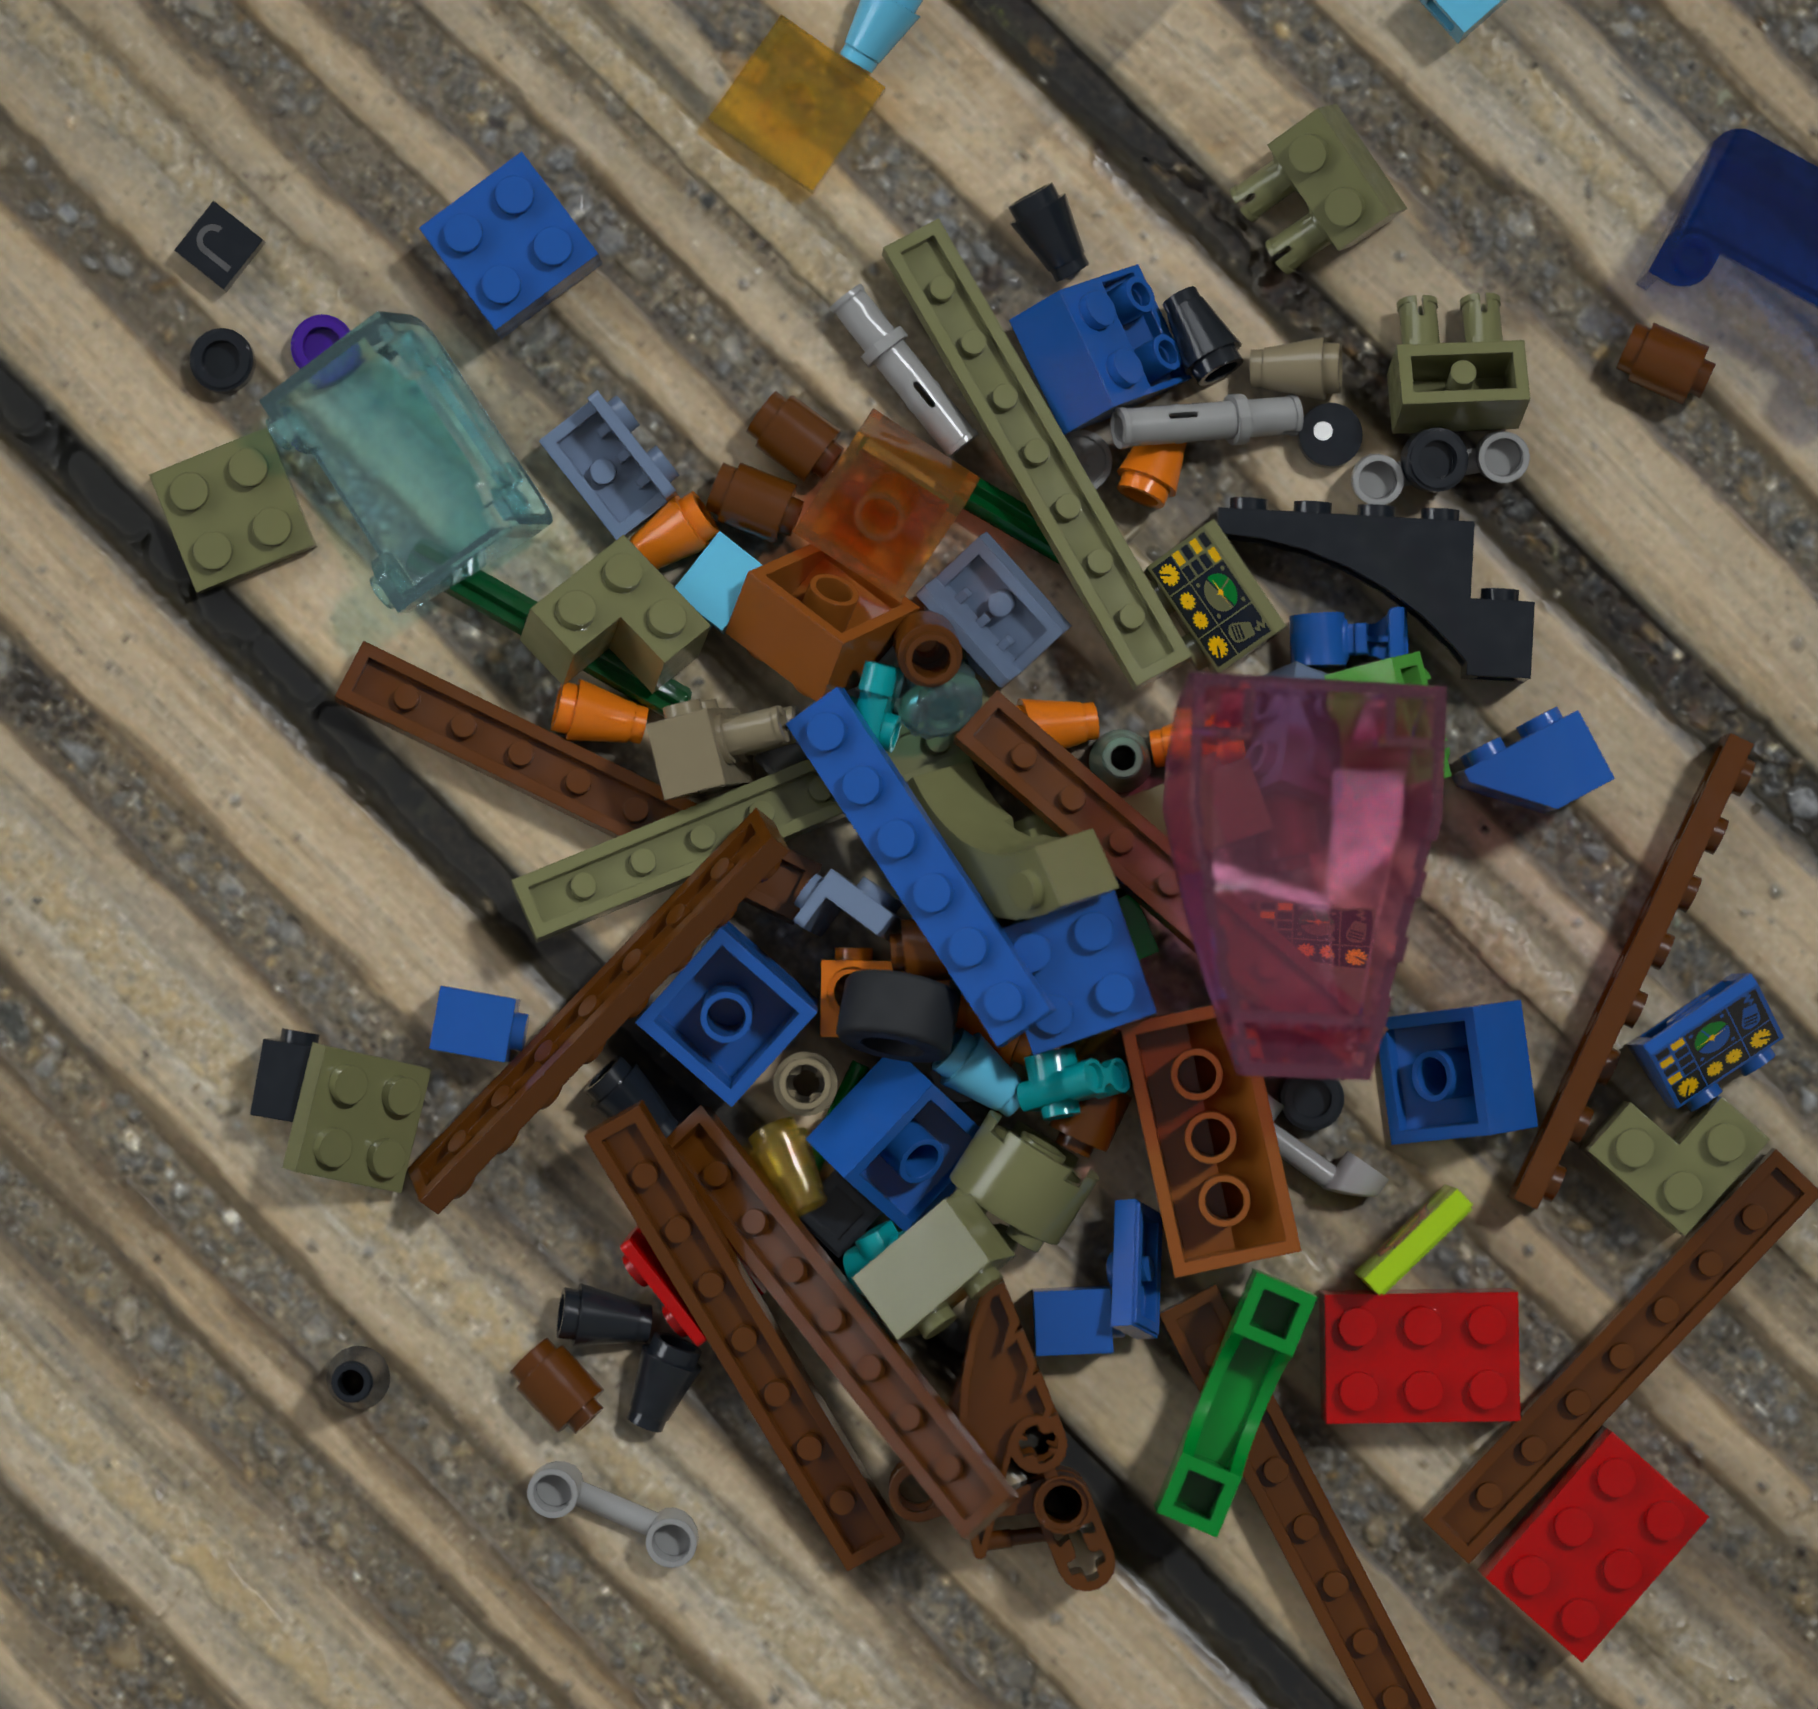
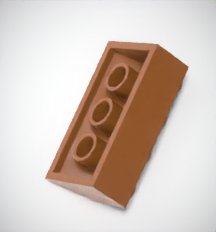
[1120,998,1302,1278]

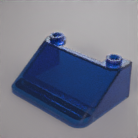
[1635,129,1818,309]

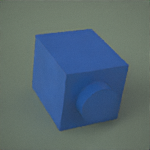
[429,986,529,1063]
[1032,1285,1125,1356]

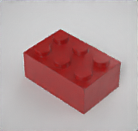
[1319,1288,1521,1424]
[1477,1426,1709,1663]

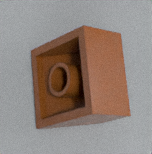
[725,537,920,701]

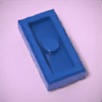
[1106,1199,1162,1340]

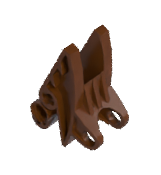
[888,1279,1116,1592]

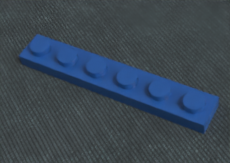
[786,687,1056,1047]

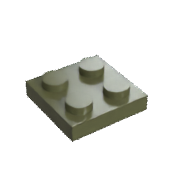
[149,427,317,594]
[282,1042,432,1193]

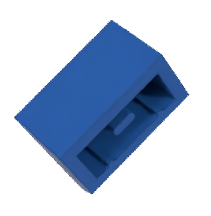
[1009,264,1192,435]
[1451,706,1615,813]

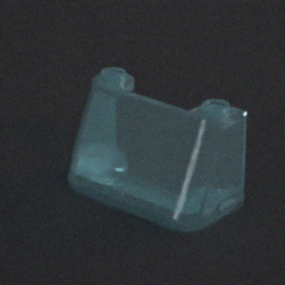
[259,311,553,613]

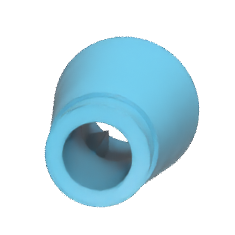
[839,0,923,73]
[932,1028,1023,1117]

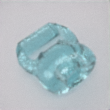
[893,658,983,740]

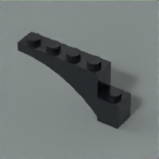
[1215,497,1535,682]

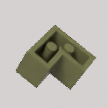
[520,535,711,694]
[1579,1096,1770,1236]

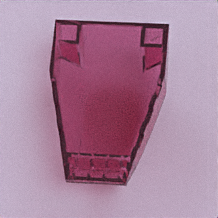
[1162,672,1447,1080]

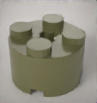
[949,1110,1099,1252]

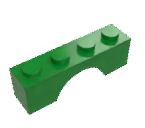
[1154,1268,1317,1538]

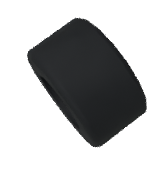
[836,969,960,1063]

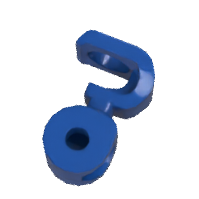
[1289,607,1409,668]

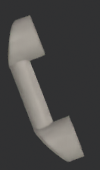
[1351,431,1530,505]
[1267,1094,1389,1197]
[527,1461,699,1568]

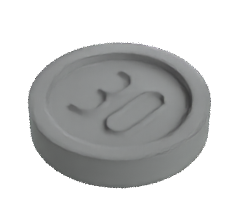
[1065,430,1112,490]

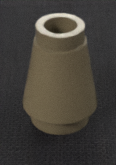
[1250,336,1343,400]
[773,1051,838,1116]

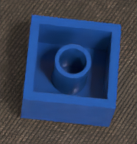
[419,151,603,339]
[1003,890,1157,1055]
[635,921,818,1107]

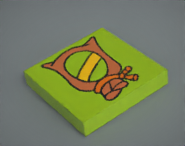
[1353,1184,1473,1295]

